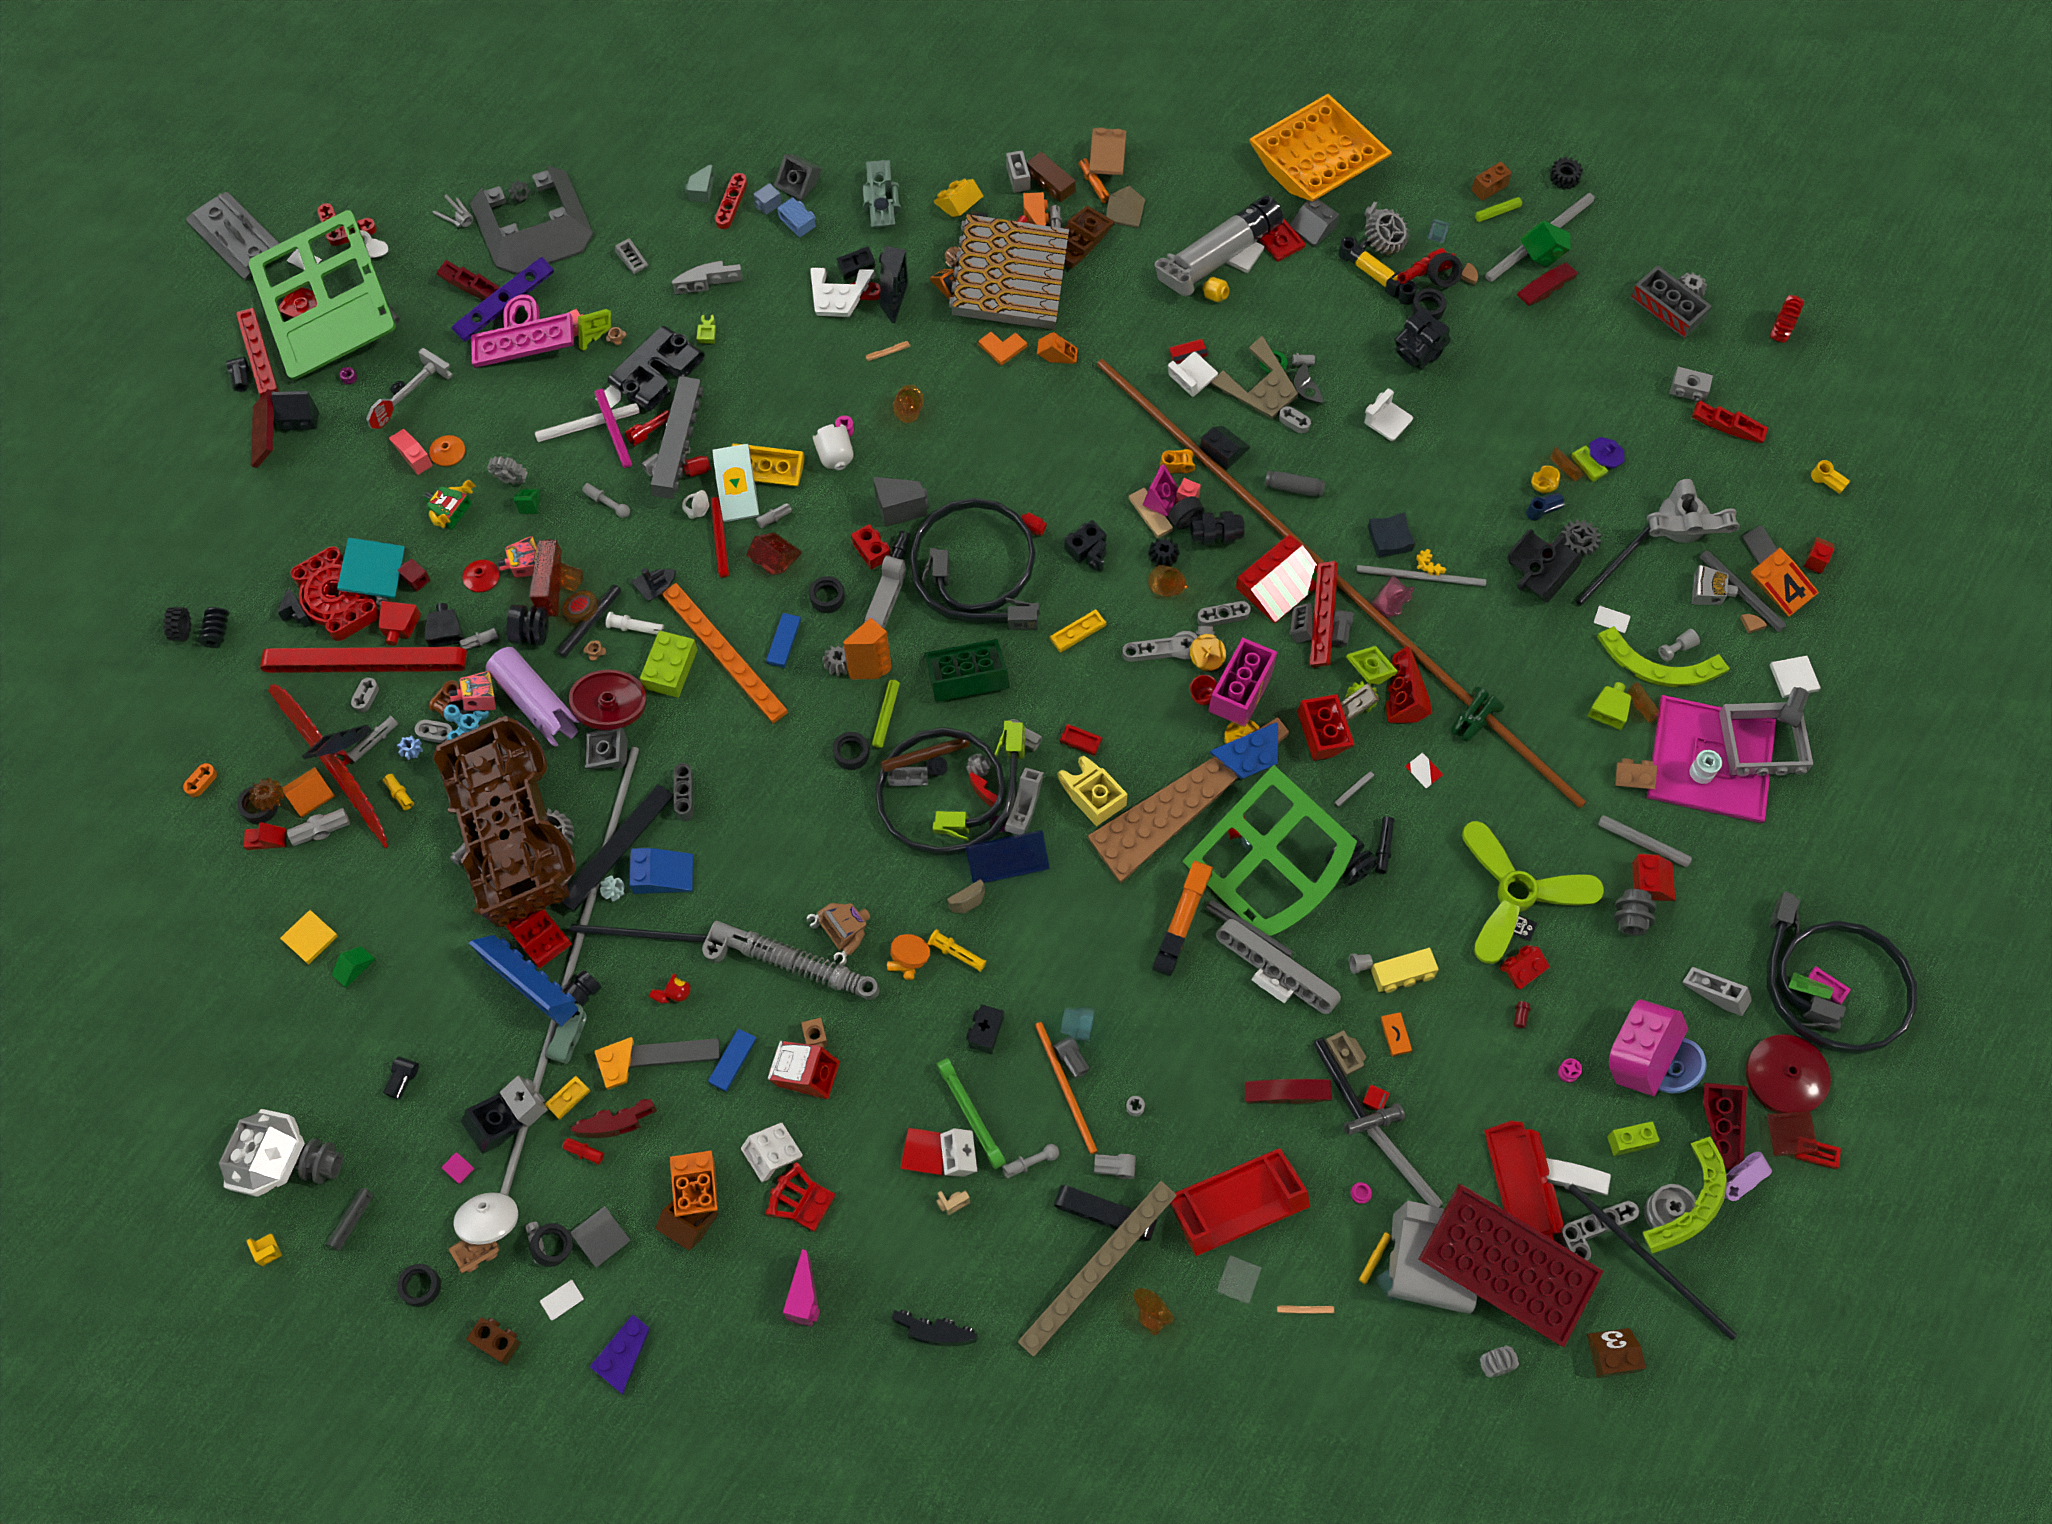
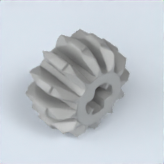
[1678,272,1707,298]
[822,643,848,677]
[1480,1346,1519,1377]

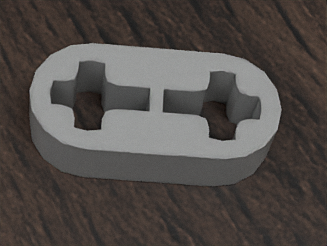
[1279,406,1311,433]
[351,678,379,713]

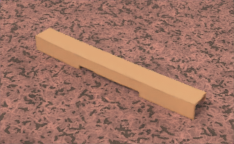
[866,341,911,361]
[1277,1306,1335,1314]

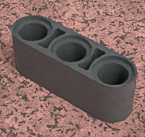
[674,763,694,822]

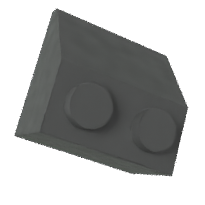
[774,154,822,200]
[1290,199,1339,247]

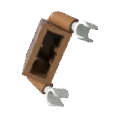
[807,903,870,965]

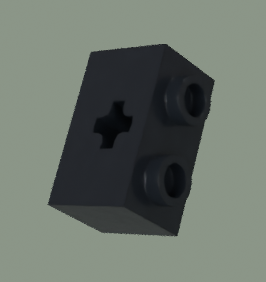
[966,1004,1004,1054]

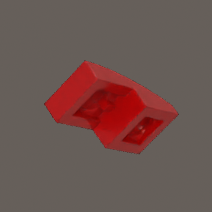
[969,772,997,807]

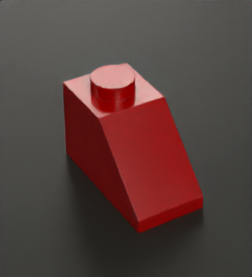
[1803,537,1834,574]

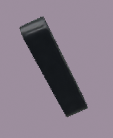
[1053,1185,1157,1241]

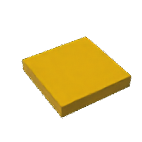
[280,910,338,965]

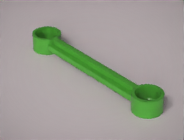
[936,1058,1006,1170]

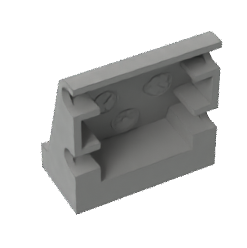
[1388,1201,1477,1314]

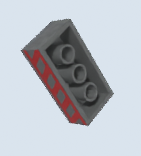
[1630,265,1712,338]

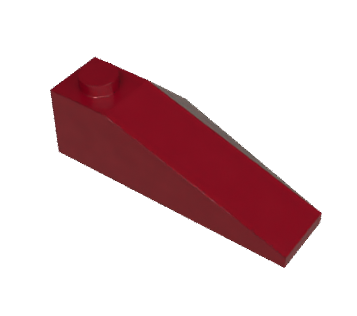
[1703,1083,1747,1169]

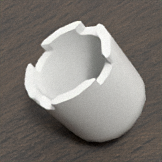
[812,424,853,470]

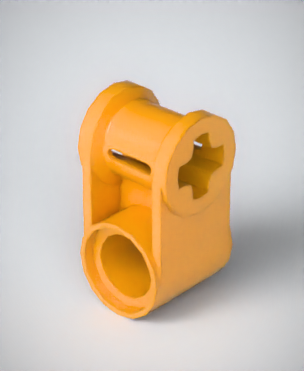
[1160,449,1195,474]

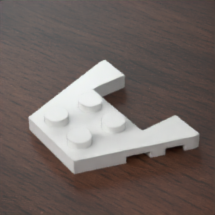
[811,268,876,317]

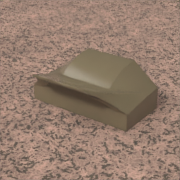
[947,879,985,913]
[1325,1030,1366,1076]

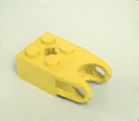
[1057,756,1127,826]

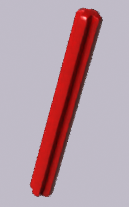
[711,497,729,578]

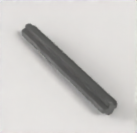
[1206,900,1293,958]

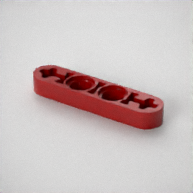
[715,173,747,229]

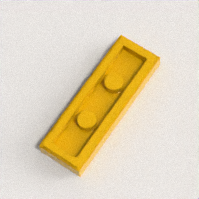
[1050,609,1106,653]

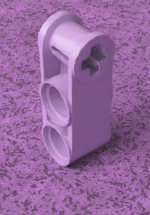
[1724,1152,1772,1201]

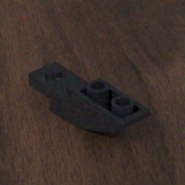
[891,1309,978,1346]

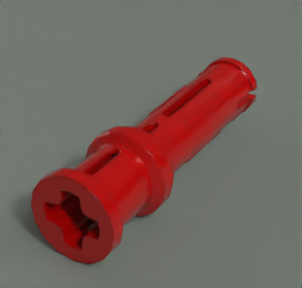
[1397,257,1431,284]

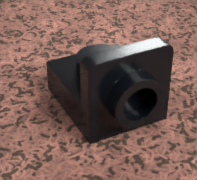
[1087,539,1107,573]

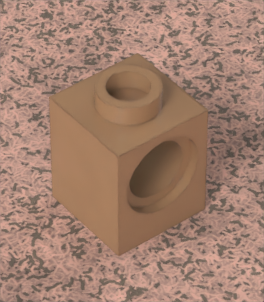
[801,1018,828,1048]

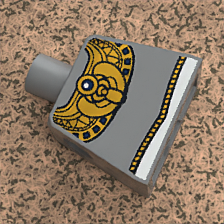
[1691,565,1738,605]

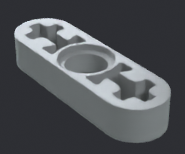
[1197,601,1251,626]

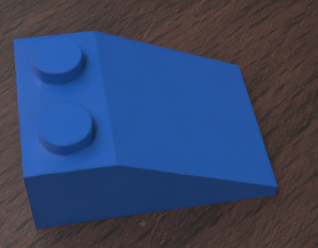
[630,848,694,894]

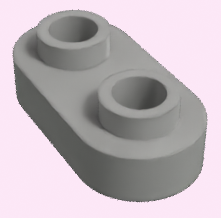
[415,720,453,743]

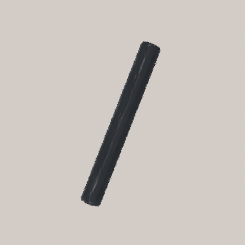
[557,584,621,658]
[1313,1038,1367,1119]

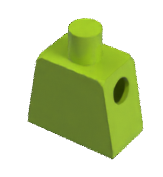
[1587,682,1631,730]

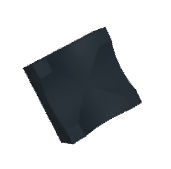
[1367,512,1415,558]

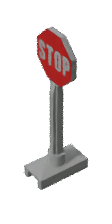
[366,348,453,429]

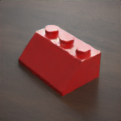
[1297,694,1355,761]

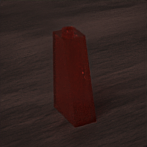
[529,539,562,616]

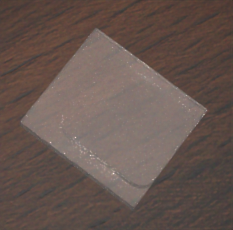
[1217,1255,1261,1305]

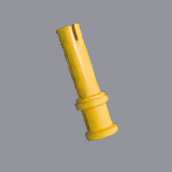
[928,929,986,972]

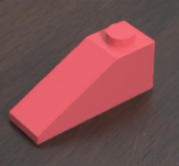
[389,429,433,475]

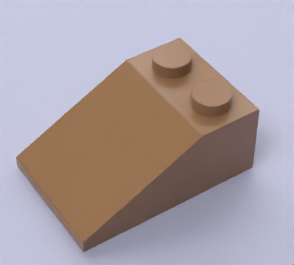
[1089,128,1126,175]

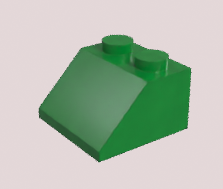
[1521,220,1570,267]

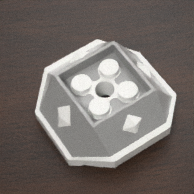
[219,1109,305,1197]

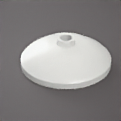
[454,1193,518,1245]

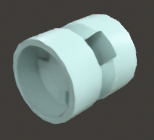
[1689,750,1722,784]

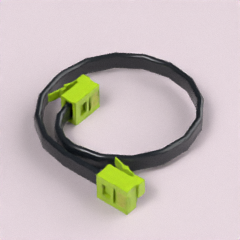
[875,721,1026,855]

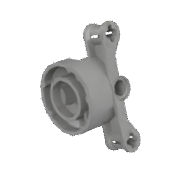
[1646,479,1740,543]

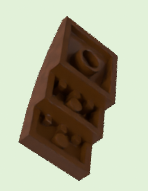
[1064,206,1114,269]

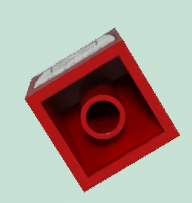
[768,1041,840,1099]

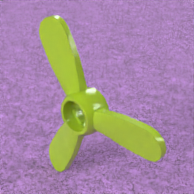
[1462,821,1604,964]

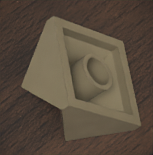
[1106,186,1145,228]

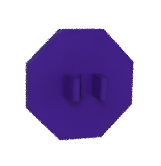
[1589,437,1625,468]

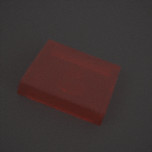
[1767,1111,1818,1156]

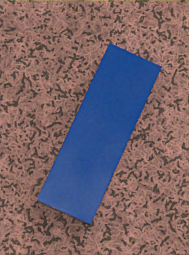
[766,613,801,668]
[708,1029,757,1092]

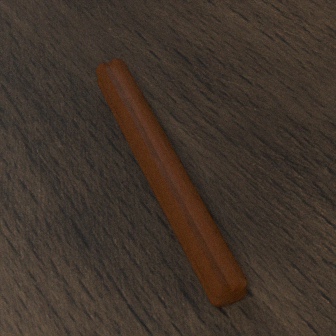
[881,739,970,772]

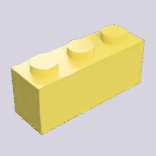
[1371,948,1439,993]

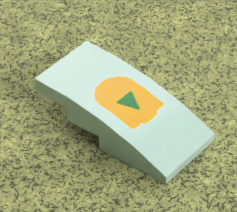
[712,444,759,522]

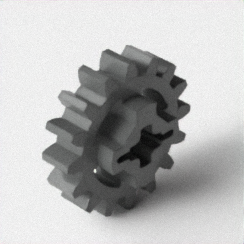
[1561,519,1601,558]

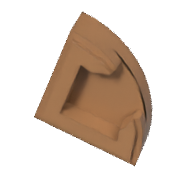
[1460,263,1478,285]
[1740,614,1767,634]

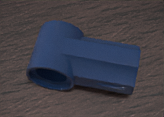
[1526,493,1565,520]

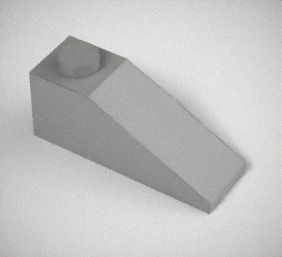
[1683,967,1752,1016]

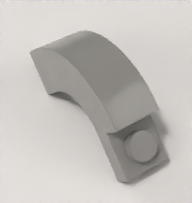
[1005,768,1044,836]

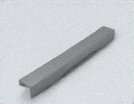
[1334,771,1374,807]

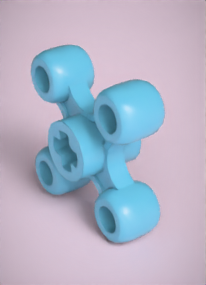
[444,704,490,740]

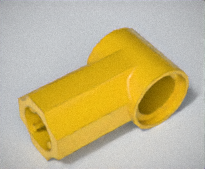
[1811,460,1850,494]

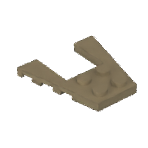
[1211,336,1298,419]

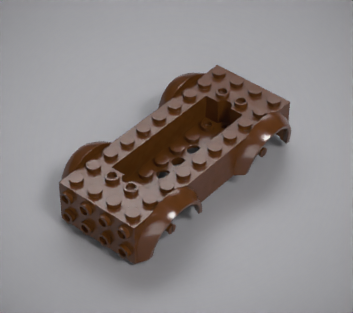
[433,716,576,927]

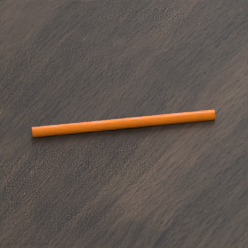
[1035,1022,1098,1154]

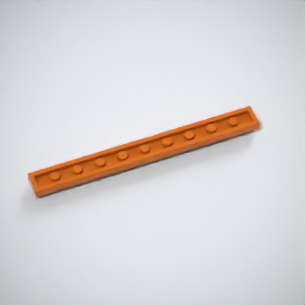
[662,583,788,724]

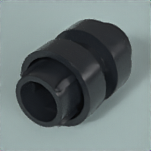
[1190,511,1245,546]

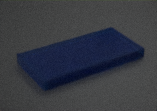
[965,830,1050,883]

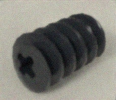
[199,607,229,648]

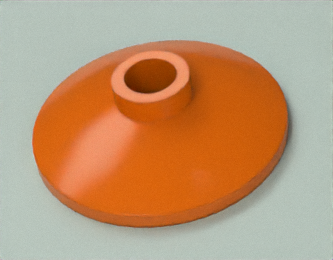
[429,435,465,467]

